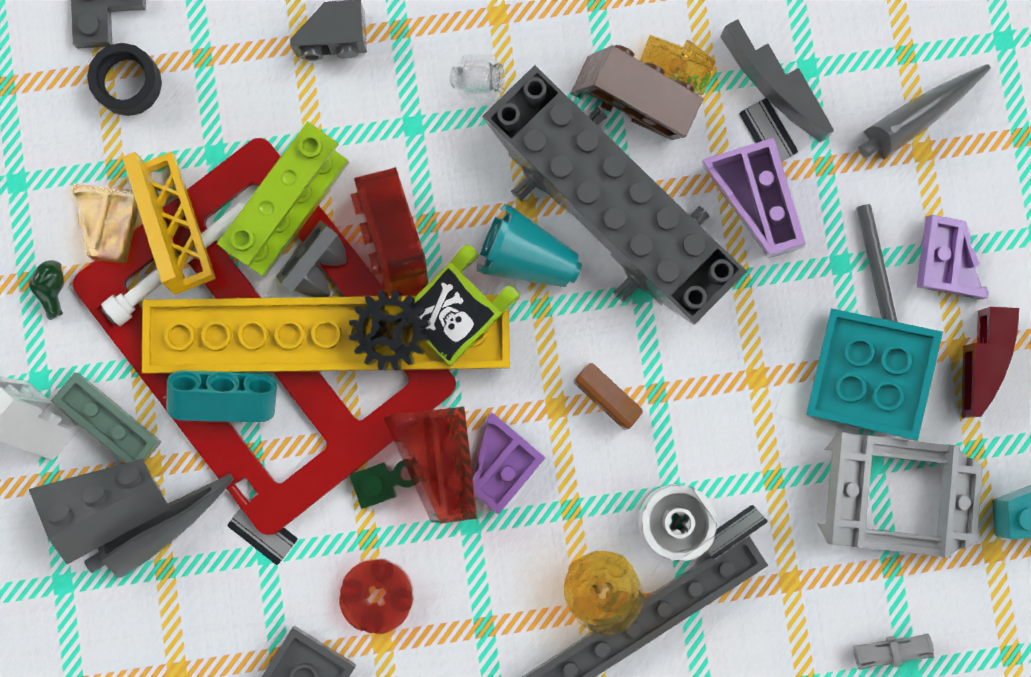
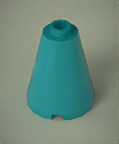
[477,204,582,287]

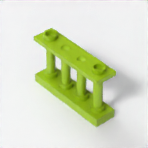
[217,121,350,278]

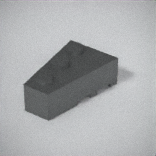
[29,459,170,564]

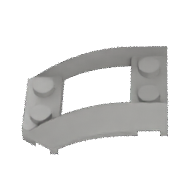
[817,432,983,558]

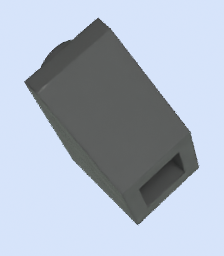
[290,0,367,61]

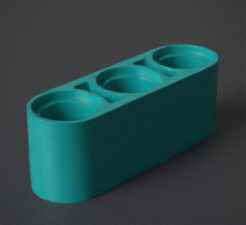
[166,371,277,422]

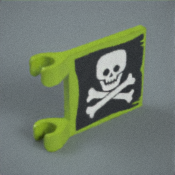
[401,244,520,366]

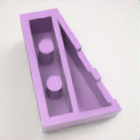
[702,138,806,258]

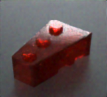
[350,167,428,296]
[383,407,477,524]

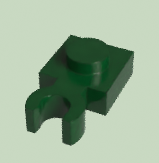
[350,459,419,509]

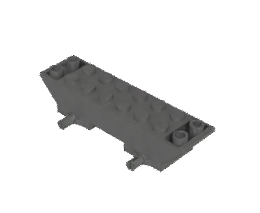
[483,65,747,325]

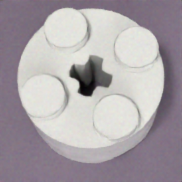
[638,484,717,561]

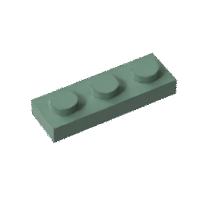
[51,372,162,463]

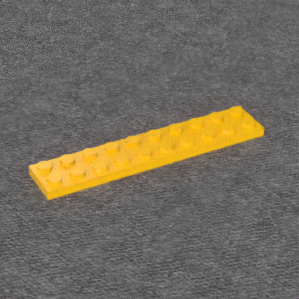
[142,295,510,374]

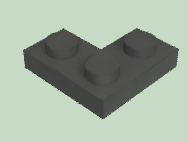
[71,0,146,49]

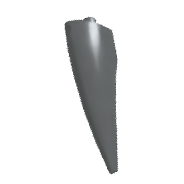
[858,64,991,159]
[84,473,234,577]

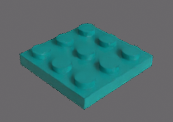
[806,308,943,441]

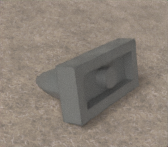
[276,220,347,297]

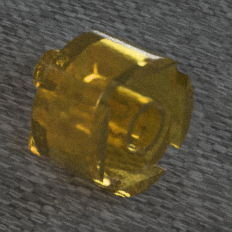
[564,551,645,635]

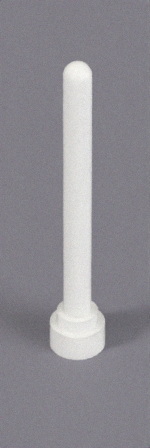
[101,203,246,326]

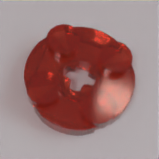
[339,558,414,634]

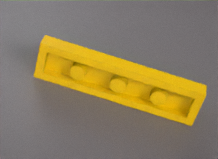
[122,151,216,295]

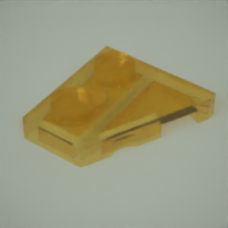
[71,184,139,264]

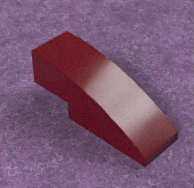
[962,307,1020,418]

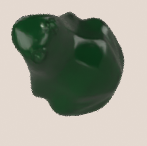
[29,260,64,320]

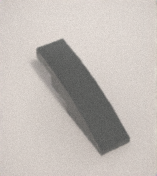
[720,19,834,142]

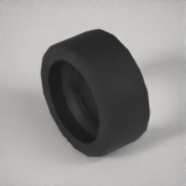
[87,43,162,116]

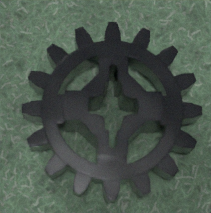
[349,290,431,371]

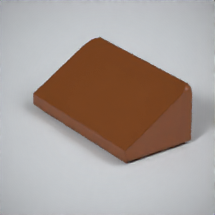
[573,363,643,430]

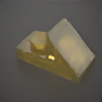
[640,35,716,96]

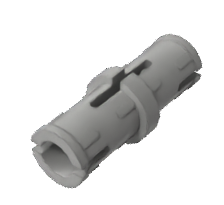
[853,633,934,670]

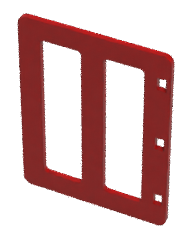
[73,138,456,535]

